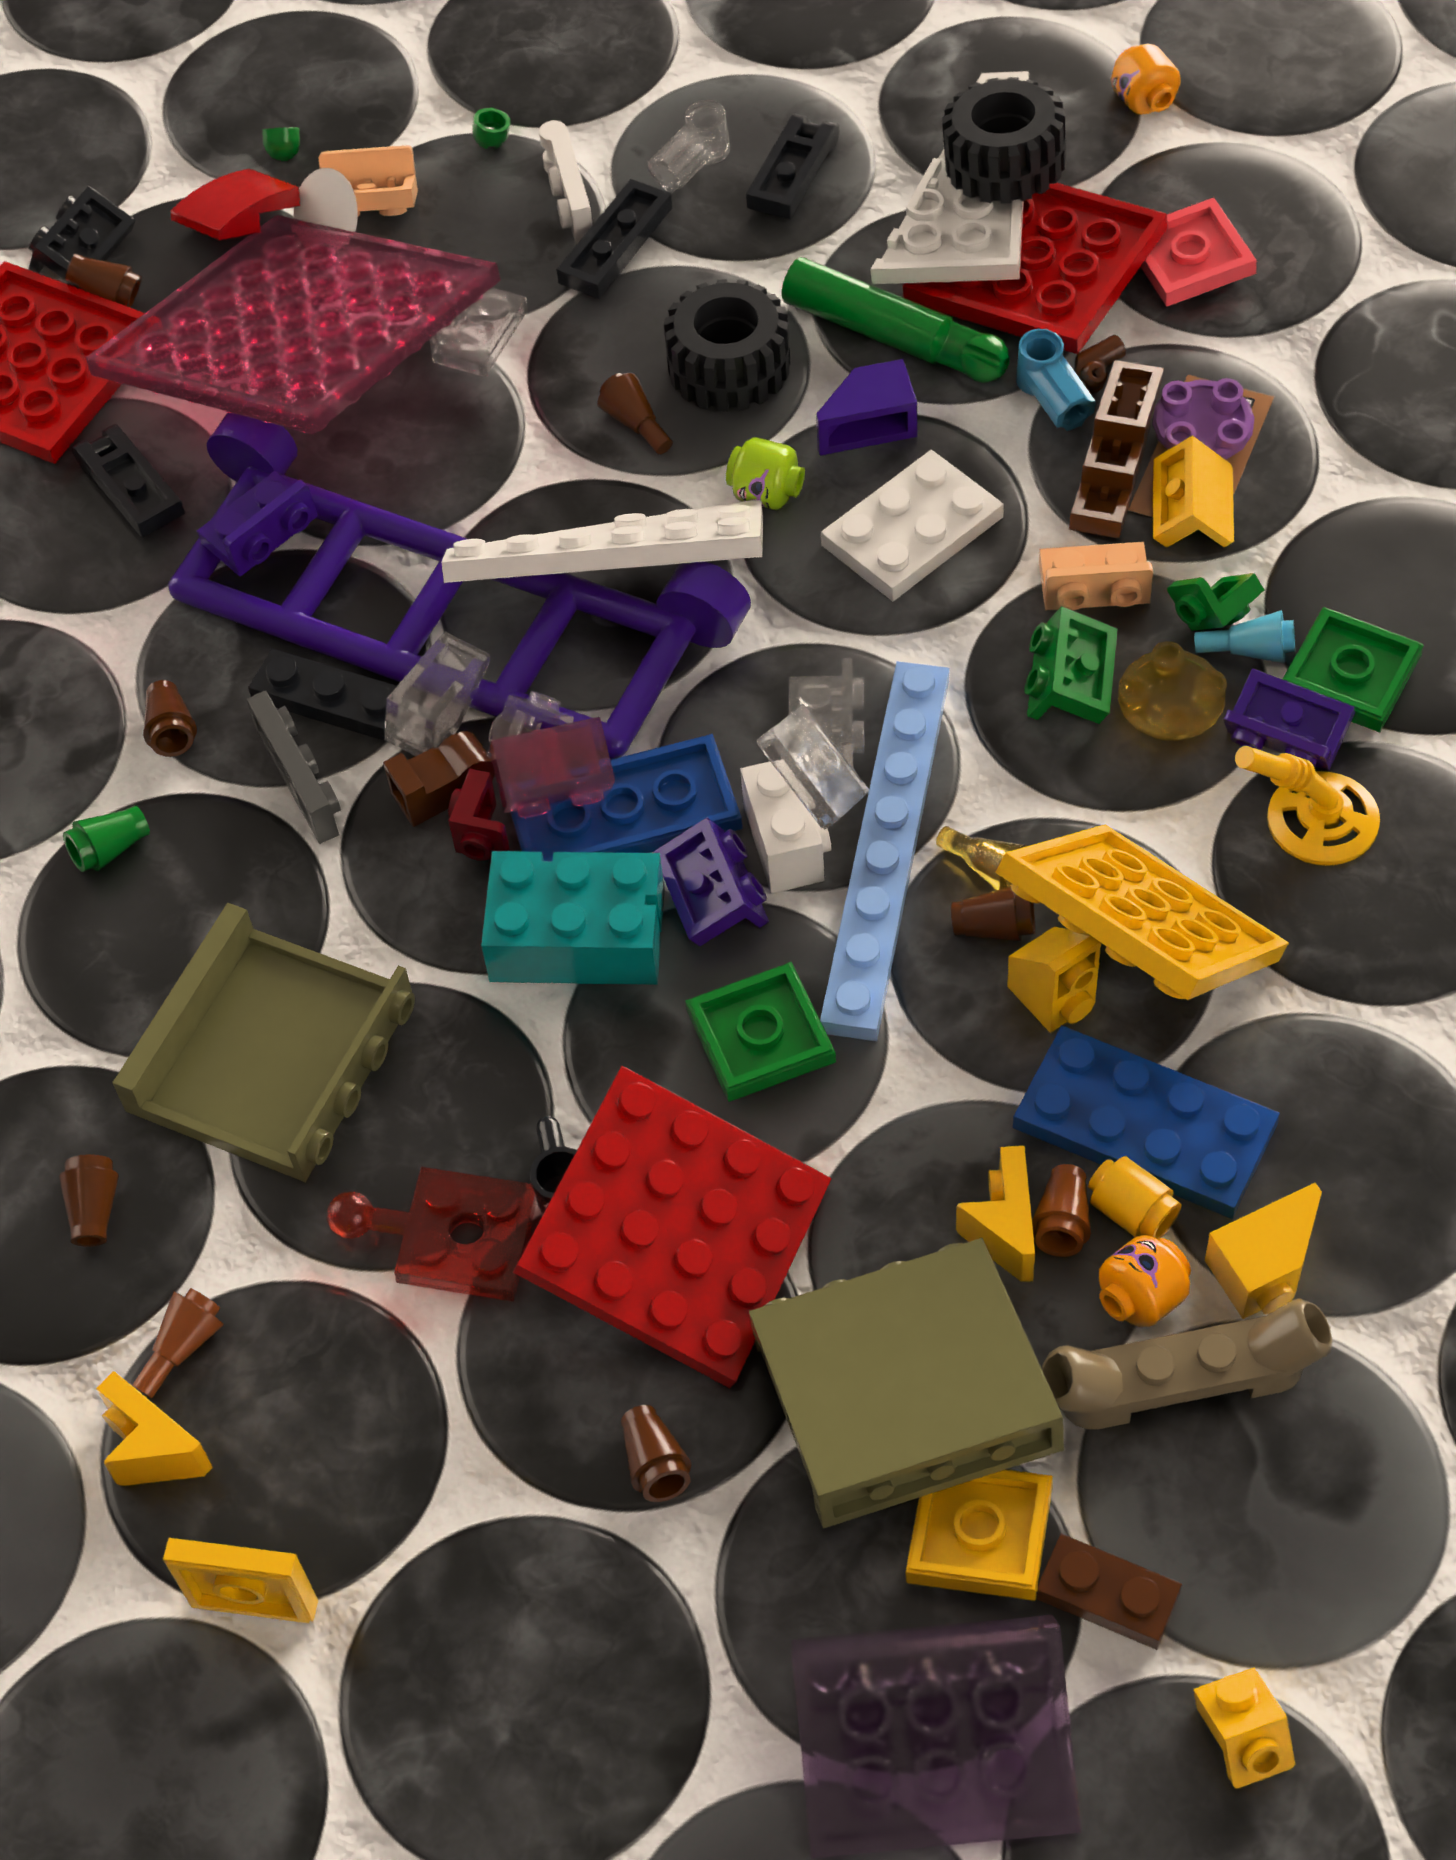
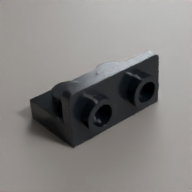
[28,186,136,289]

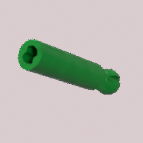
[781,257,1009,383]

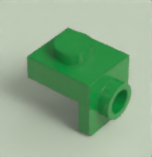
[1167,573,1264,631]

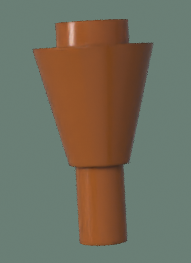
[132,1288,224,1399]

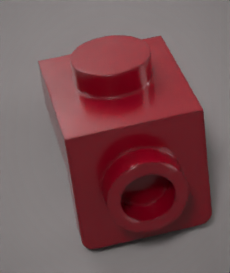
[448,769,510,861]

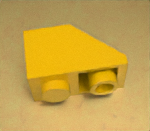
[1007,927,1101,1033]

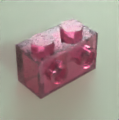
[489,717,615,818]

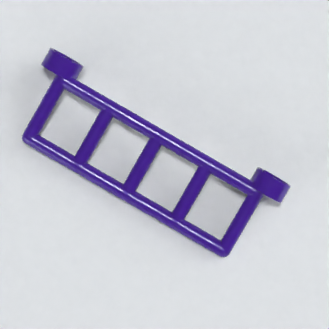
[168,406,751,759]

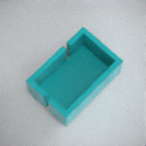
[481,851,665,985]

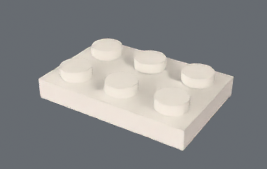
[821,449,1004,602]

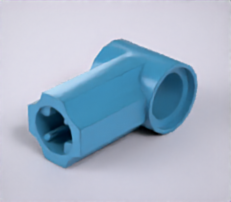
[1016,329,1096,431]

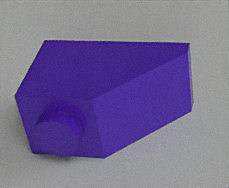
[816,359,917,456]

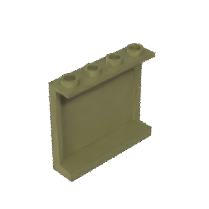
[112,903,415,1182]
[749,1238,1064,1529]

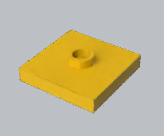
[905,1470,1053,1601]
[163,1538,318,1623]

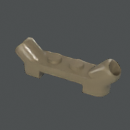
[1042,1298,1332,1429]

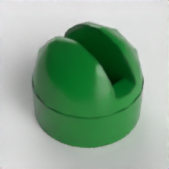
[472,108,510,149]
[262,127,300,161]

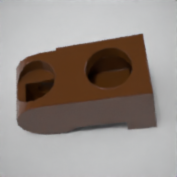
[383,731,496,827]

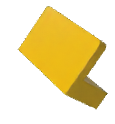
[1153,436,1234,548]

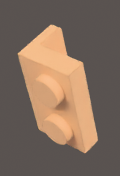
[319,145,418,216]

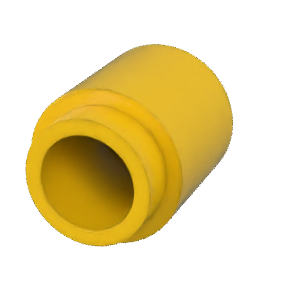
[1088,1156,1182,1239]

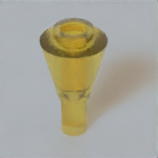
[936,826,1028,890]

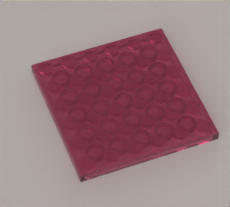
[86,215,501,434]

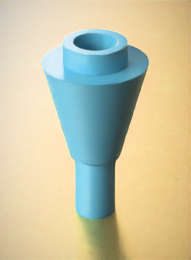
[1194,610,1295,664]

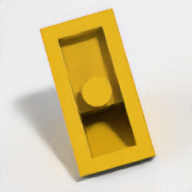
[956,1146,1035,1282]
[96,1371,213,1486]

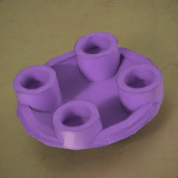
[1153,378,1255,459]

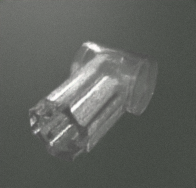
[648,100,730,193]

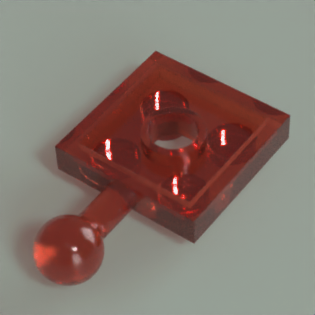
[326,1167,537,1302]

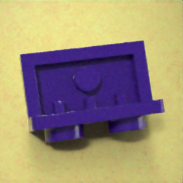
[1223,668,1355,771]

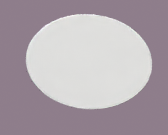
[294,168,358,261]

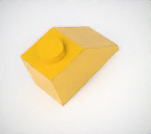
[1205,1182,1322,1319]

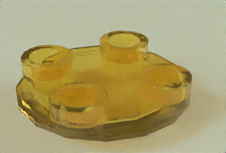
[1118,641,1227,741]

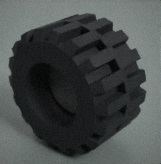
[942,77,1066,204]
[664,279,791,412]

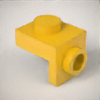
[1193,1667,1295,1788]

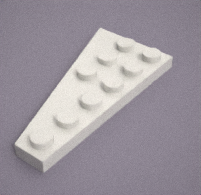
[870,71,1029,284]
[441,500,763,583]

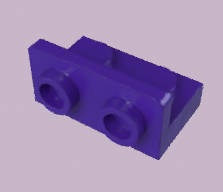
[197,471,318,577]
[653,817,769,947]

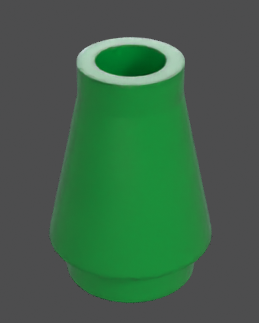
[63,806,150,872]

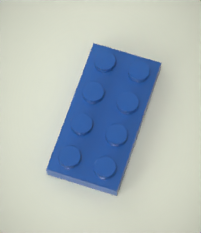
[1013,1025,1280,1219]

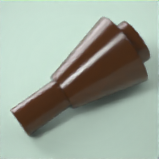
[597,373,673,455]

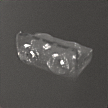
[426,263,528,377]
[788,658,864,776]

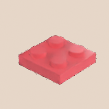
[1141,197,1256,307]

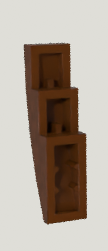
[1069,360,1164,539]

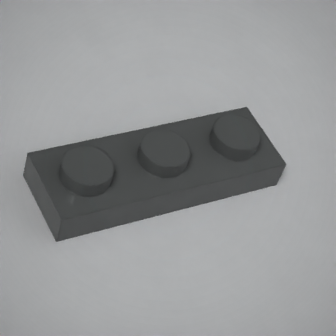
[246,690,341,844]

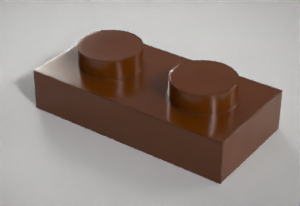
[1036,1533,1182,1650]

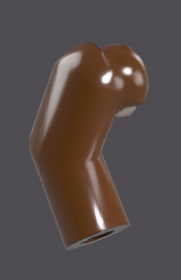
[1074,334,1126,394]

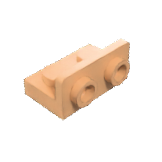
[1039,542,1153,611]

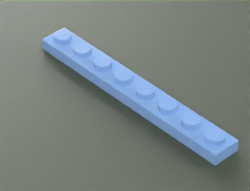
[820,661,949,1042]

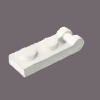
[539,121,592,245]

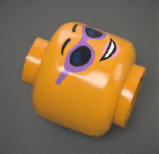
[1111,44,1181,115]
[1099,1235,1191,1327]

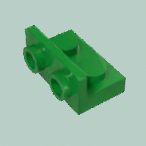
[1024,606,1118,724]

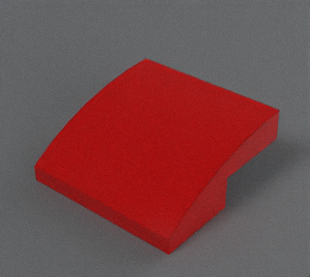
[170,168,300,240]

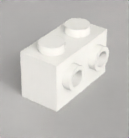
[740,756,831,894]

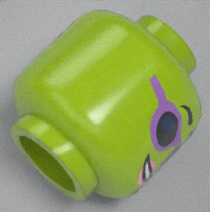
[726,437,805,510]

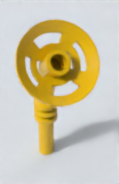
[1235,746,1380,866]

